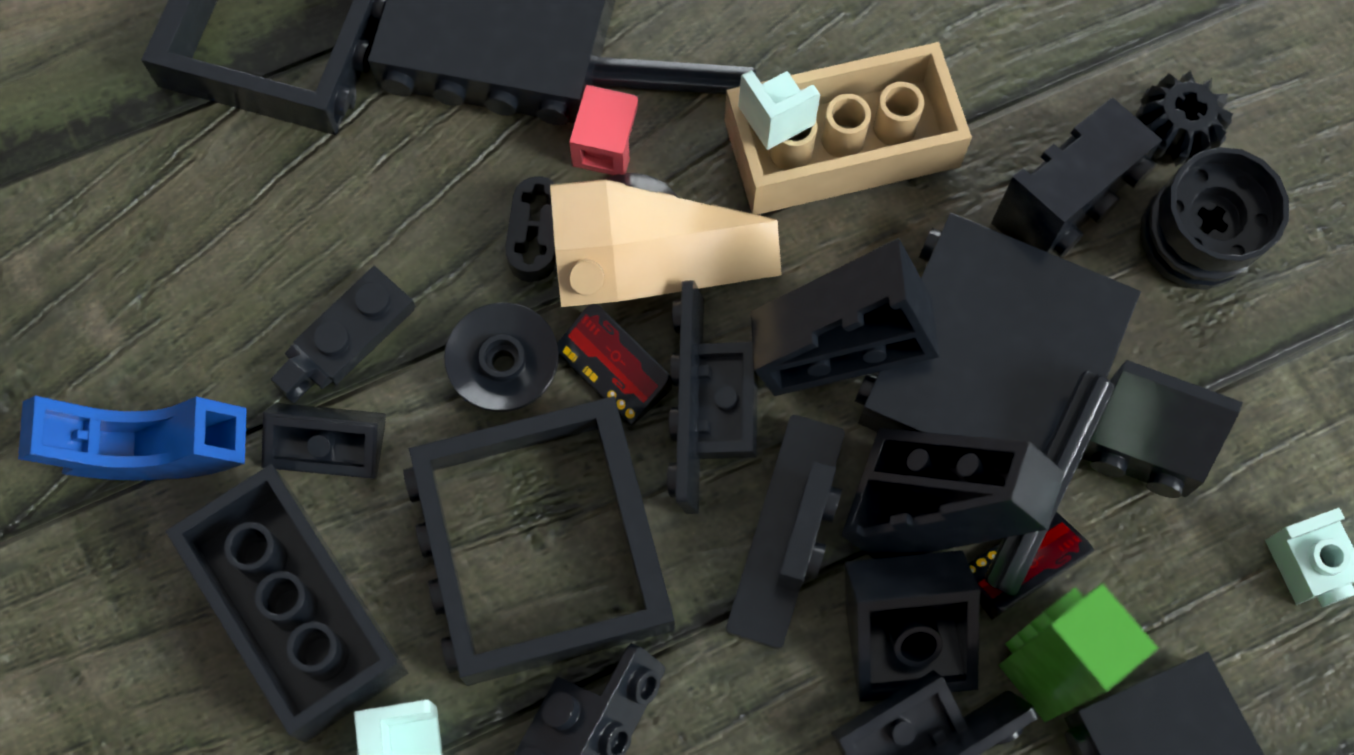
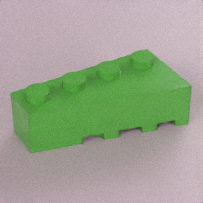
[998,583,1158,722]

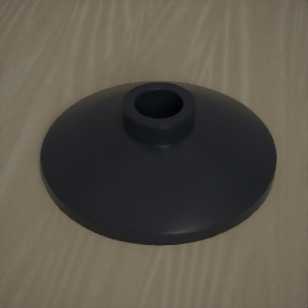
[444,302,559,412]

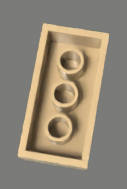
[725,42,972,215]

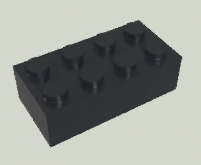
[165,464,409,743]

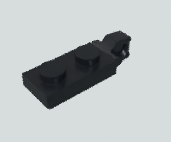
[271,265,416,404]

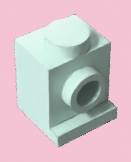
[1265,508,1354,608]

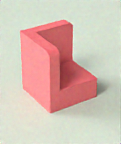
[569,85,638,176]

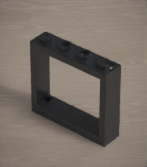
[141,0,387,135]
[403,396,675,686]

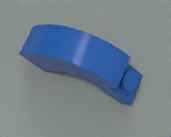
[18,396,247,481]

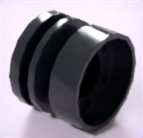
[1140,147,1289,290]

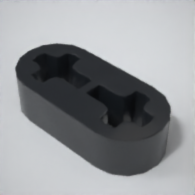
[505,176,556,282]

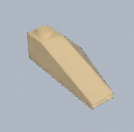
[550,179,781,307]

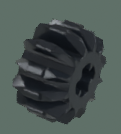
[1135,70,1233,167]

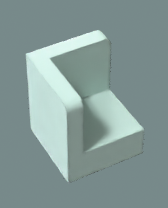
[738,70,820,150]
[354,700,442,755]

